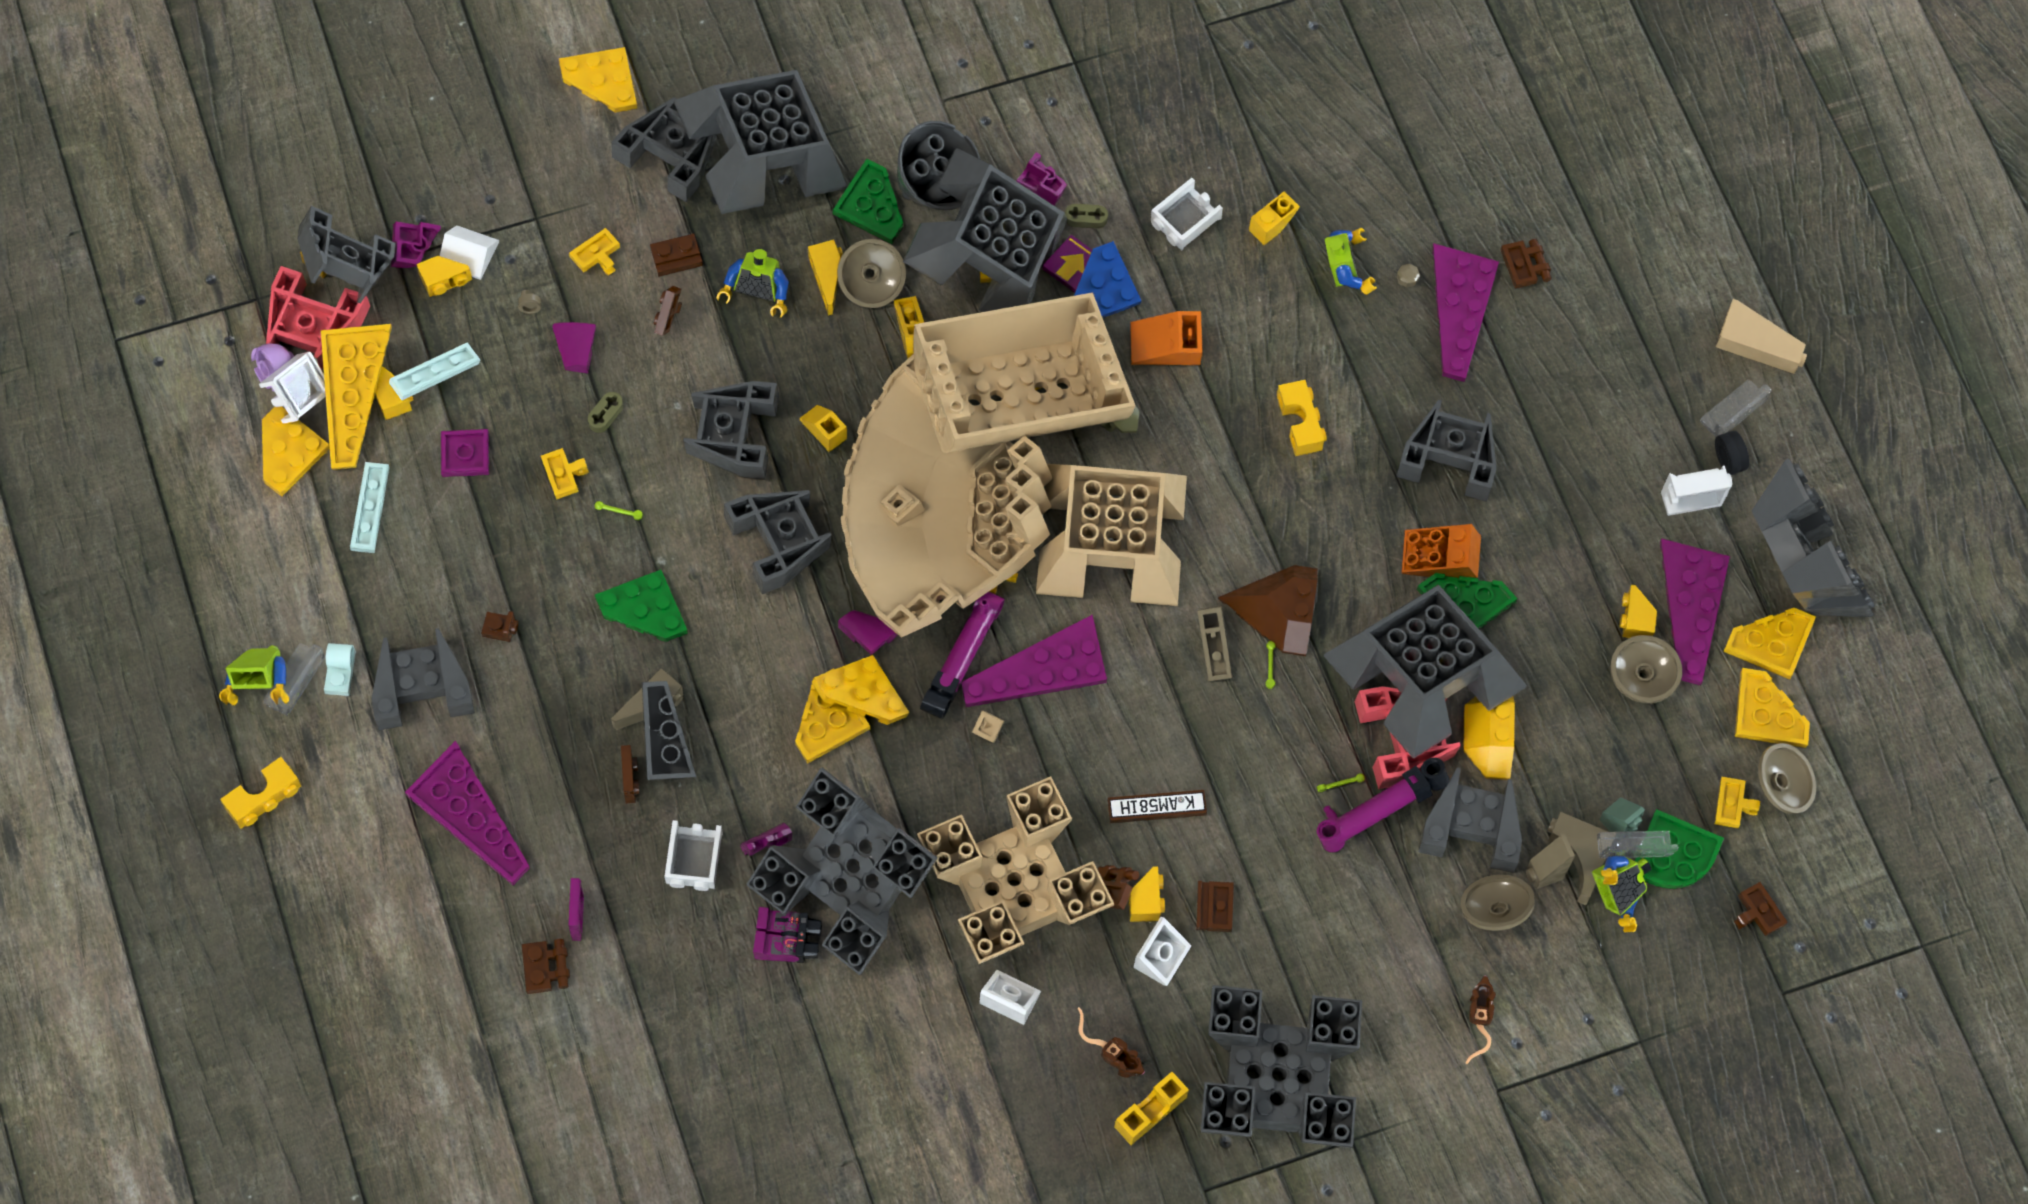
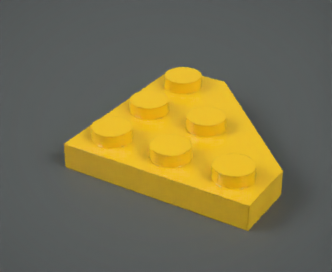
[559,47,637,113]
[262,406,330,497]
[1723,607,1816,680]
[812,655,909,725]
[795,668,870,764]
[1735,668,1810,748]

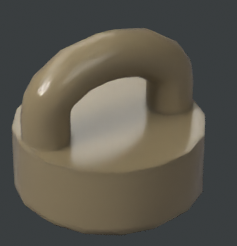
[518,289,541,314]

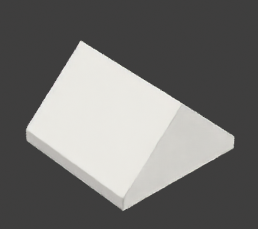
[440,225,499,280]
[1134,917,1191,986]
[980,970,1041,1025]

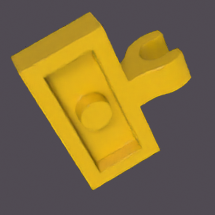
[569,228,620,276]
[541,448,589,500]
[1714,777,1760,829]

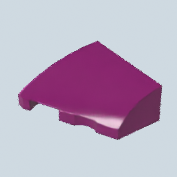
[1016,152,1067,206]
[391,221,441,268]
[552,322,596,374]
[838,610,898,655]
[740,823,792,856]

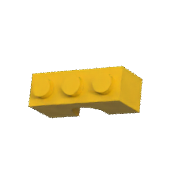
[1276,380,1327,456]
[220,757,301,829]
[1114,1072,1189,1145]

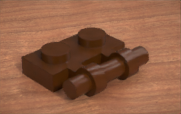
[1500,239,1552,289]
[1097,865,1139,910]
[522,939,570,994]

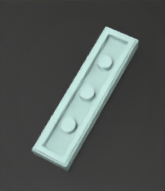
[389,342,480,400]
[350,462,389,553]

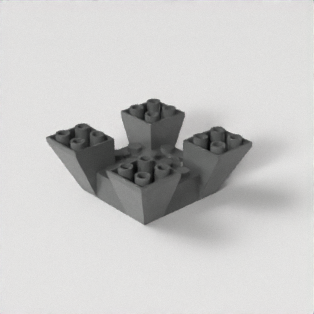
[674,70,847,214]
[903,148,1068,312]
[1752,458,1875,617]
[1324,585,1527,759]
[746,767,938,975]
[1200,985,1362,1148]

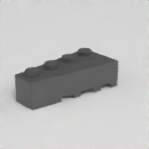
[641,681,696,780]

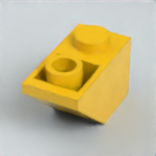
[1249,192,1300,245]
[417,256,472,297]
[799,405,847,452]
[1619,585,1657,638]
[1129,867,1165,922]

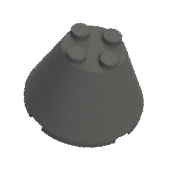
[897,121,981,211]

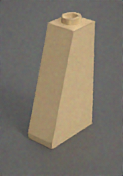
[1716,299,1807,374]

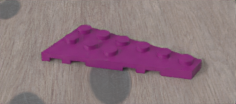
[1432,243,1499,382]
[1660,538,1730,685]
[961,615,1107,707]
[405,740,530,886]

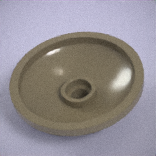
[837,239,906,308]
[1610,635,1682,703]
[1758,743,1816,814]
[1461,875,1535,931]

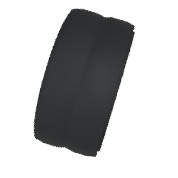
[1715,431,1749,475]

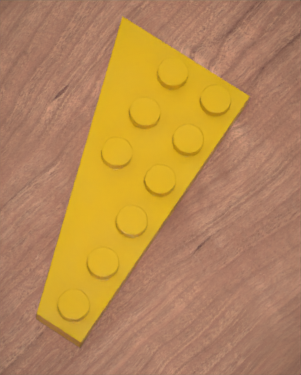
[321,324,392,470]

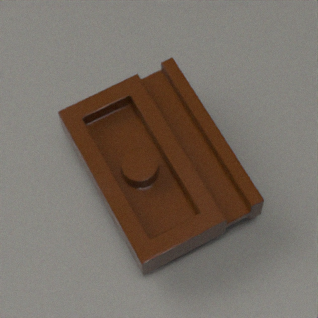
[650,233,703,277]
[621,745,640,804]
[1196,881,1234,932]

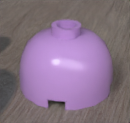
[251,343,295,391]

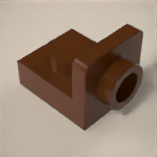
[481,611,518,642]

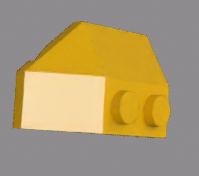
[1463,696,1515,780]

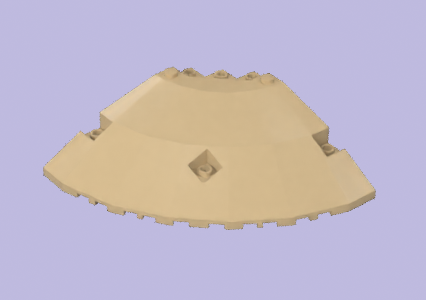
[841,354,1053,638]

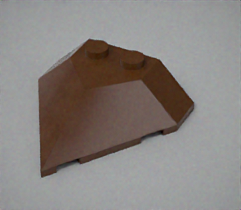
[1218,565,1318,656]

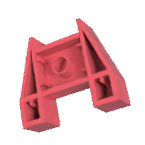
[266,266,370,369]
[1354,687,1461,789]

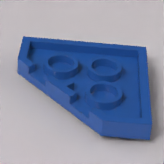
[1074,241,1141,318]

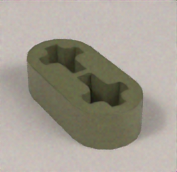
[1065,204,1108,228]
[588,392,623,433]

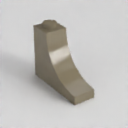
[1547,812,1615,905]

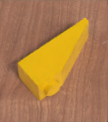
[808,239,843,316]
[893,296,924,359]
[375,366,414,420]

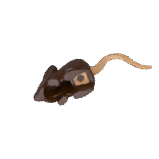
[1466,976,1496,1064]
[1078,1007,1145,1078]

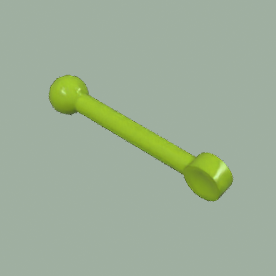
[594,501,643,520]
[1265,641,1276,689]
[1316,773,1365,792]

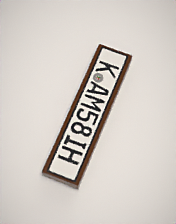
[1107,790,1207,823]

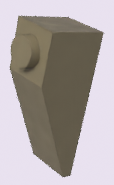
[1197,605,1232,681]
[611,669,683,730]
[1526,834,1575,889]

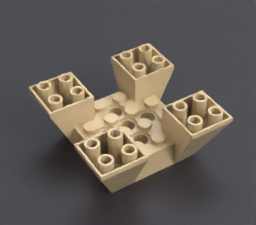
[1036,464,1187,606]
[917,776,1114,964]

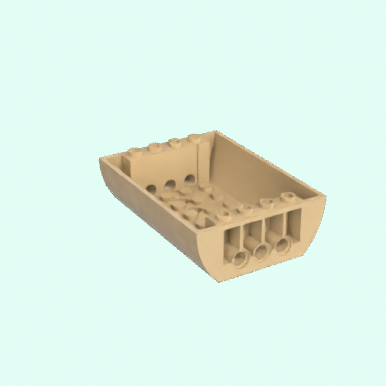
[913,293,1135,453]

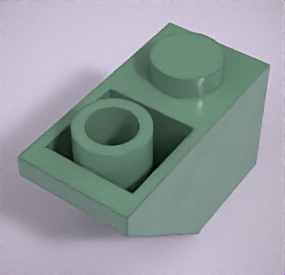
[1599,797,1645,841]

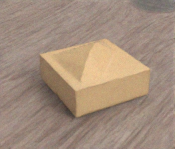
[972,710,1005,743]

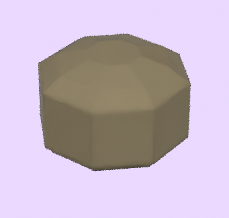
[1396,264,1420,288]

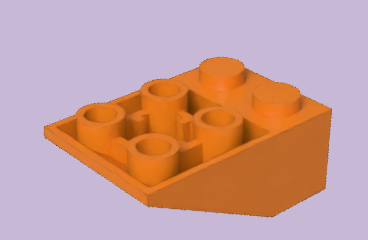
[1130,311,1202,365]
[1402,524,1481,578]

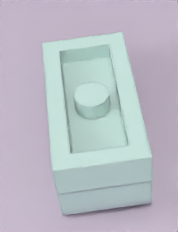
[324,643,356,696]

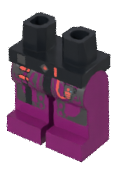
[753,907,822,963]

